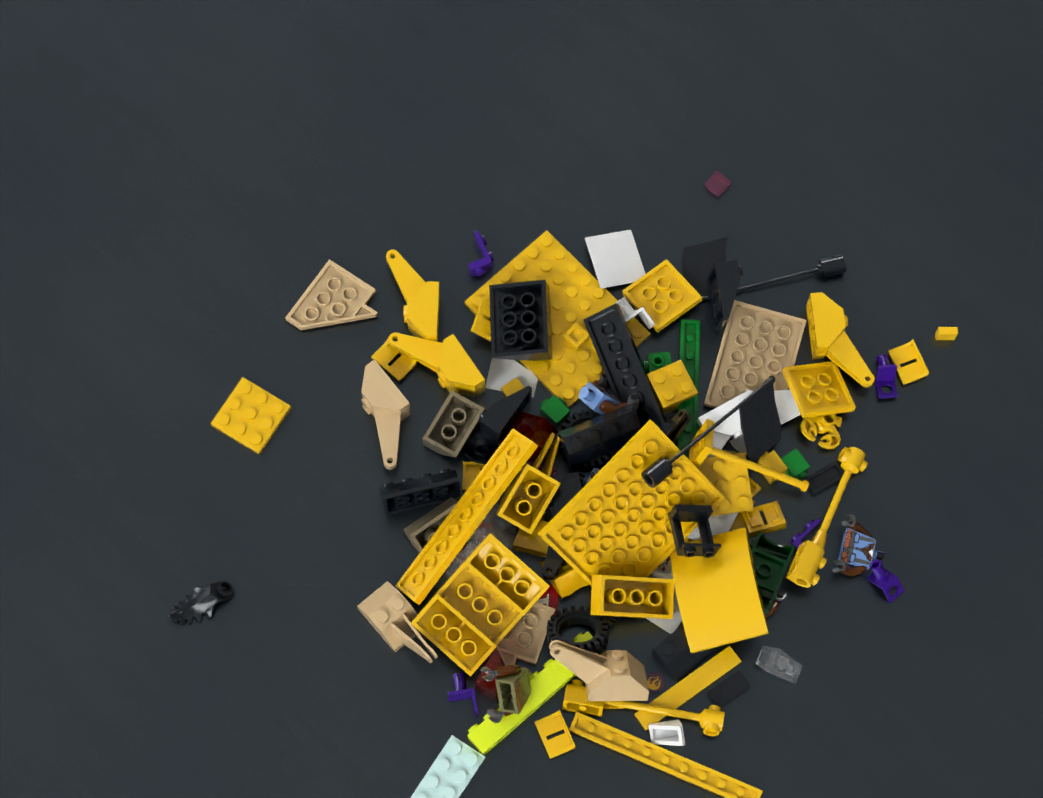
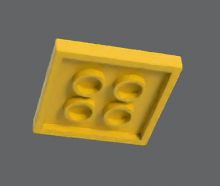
[622,259,702,333]
[782,361,856,418]
[211,377,291,455]
[698,452,753,516]

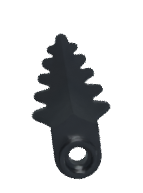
[168,581,233,624]

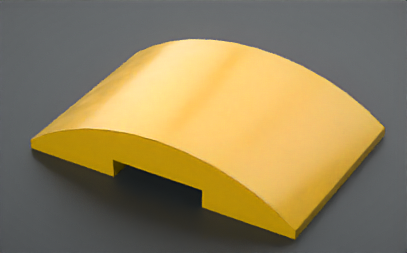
[670,527,769,653]
[411,533,550,677]

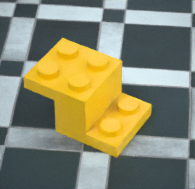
[647,360,698,416]

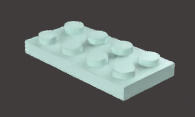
[411,735,486,798]

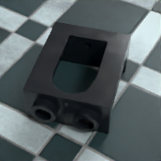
[668,504,721,558]

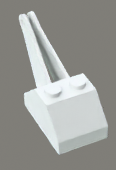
[697,390,751,457]

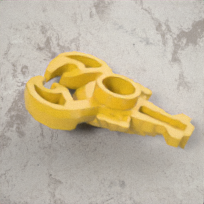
[800,414,842,449]

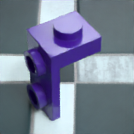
[468,230,494,277]
[791,518,822,556]

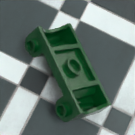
[750,532,796,616]

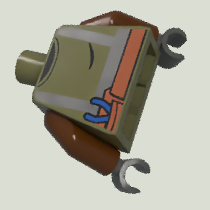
[480,665,531,723]

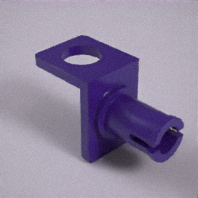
[875,354,898,399]
[867,560,904,603]
[448,673,478,716]

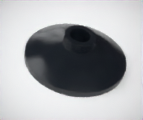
[463,438,499,464]

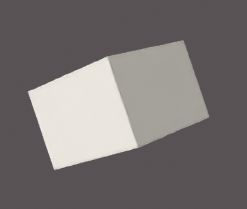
[648,719,685,746]

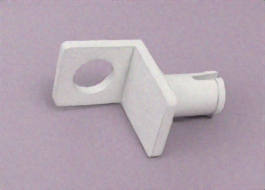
[615,296,655,329]

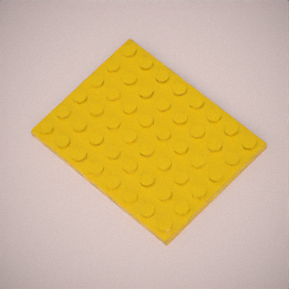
[464,230,651,409]
[538,420,725,587]

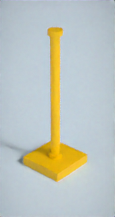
[689,419,809,492]

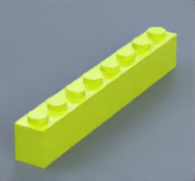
[467,631,597,756]

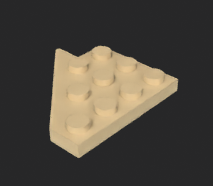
[285,259,378,330]
[496,602,555,665]

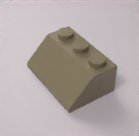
[423,391,485,458]
[403,497,477,553]

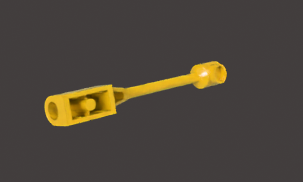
[786,447,868,588]
[562,680,725,736]

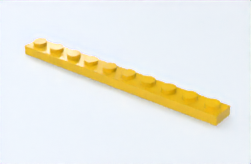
[569,712,763,798]

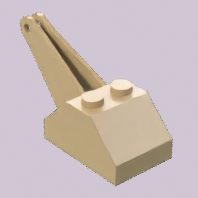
[361,359,411,470]
[357,581,438,663]
[549,640,649,701]

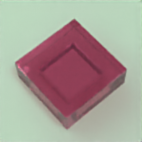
[704,171,731,197]

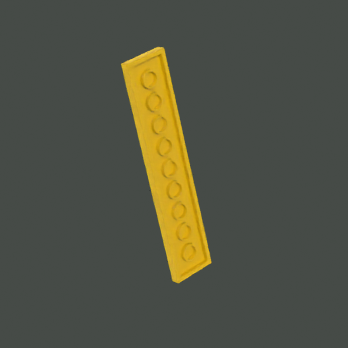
[395,429,538,605]

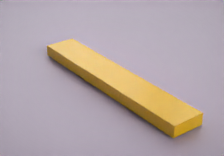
[634,646,742,731]

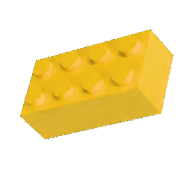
[590,575,674,619]

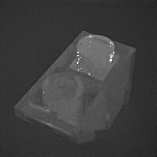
[755,646,803,684]

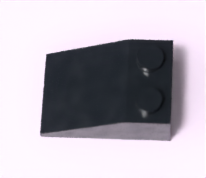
[479,385,532,444]

